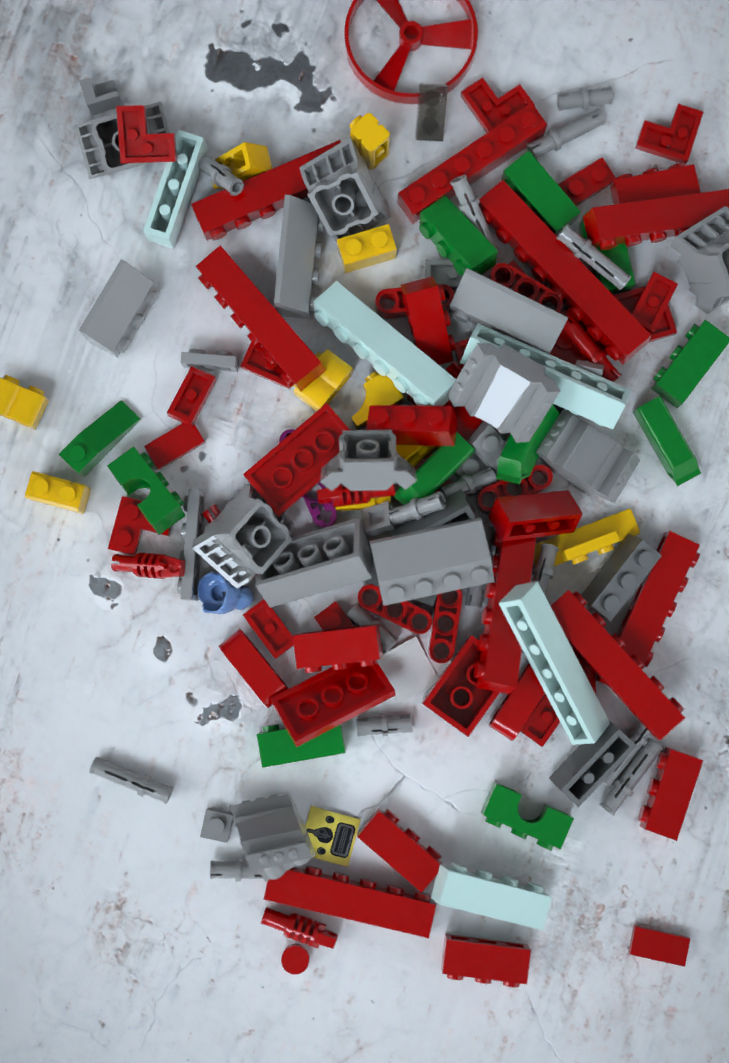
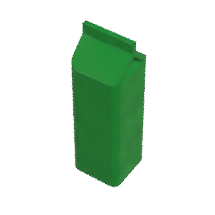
[632,396,701,487]
[495,404,559,484]
[394,432,475,505]

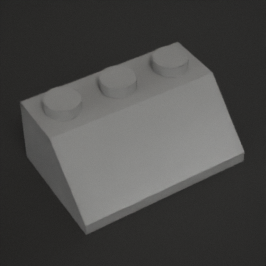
[79,259,158,358]

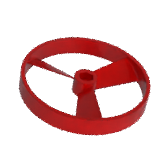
[344,0,478,104]

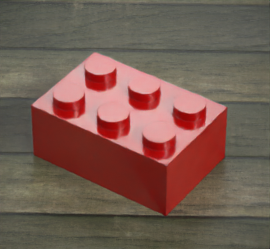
[421,635,500,737]

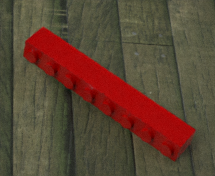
[478,180,651,365]

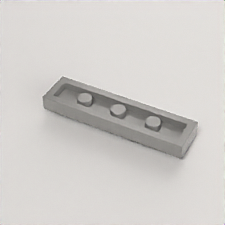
[177,489,205,601]

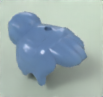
[196,571,254,614]

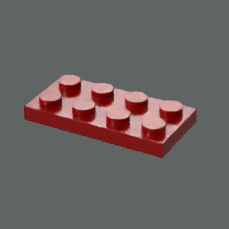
[243,403,350,517]
[270,661,396,747]

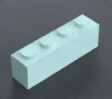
[143,130,208,249]
[431,863,552,930]

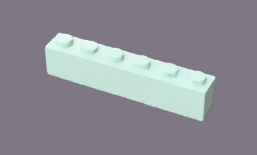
[314,281,456,406]
[460,324,631,429]
[499,581,610,745]

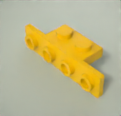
[533,509,640,567]

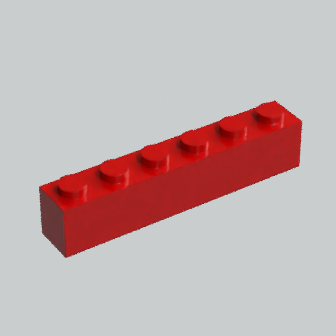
[397,103,548,225]
[191,140,341,241]
[583,189,729,250]
[196,245,326,392]
[474,530,536,694]
[596,531,700,686]
[551,590,686,741]
[263,866,436,938]

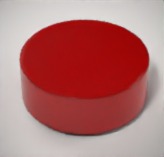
[281,944,310,975]

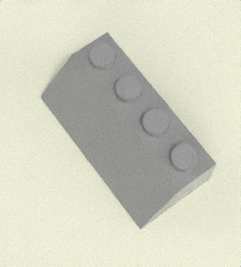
[274,195,324,319]
[449,268,568,354]
[255,517,372,608]
[370,517,494,606]

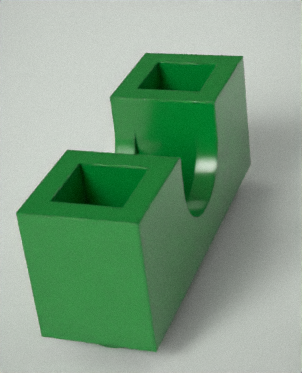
[107,447,186,535]
[481,782,574,851]

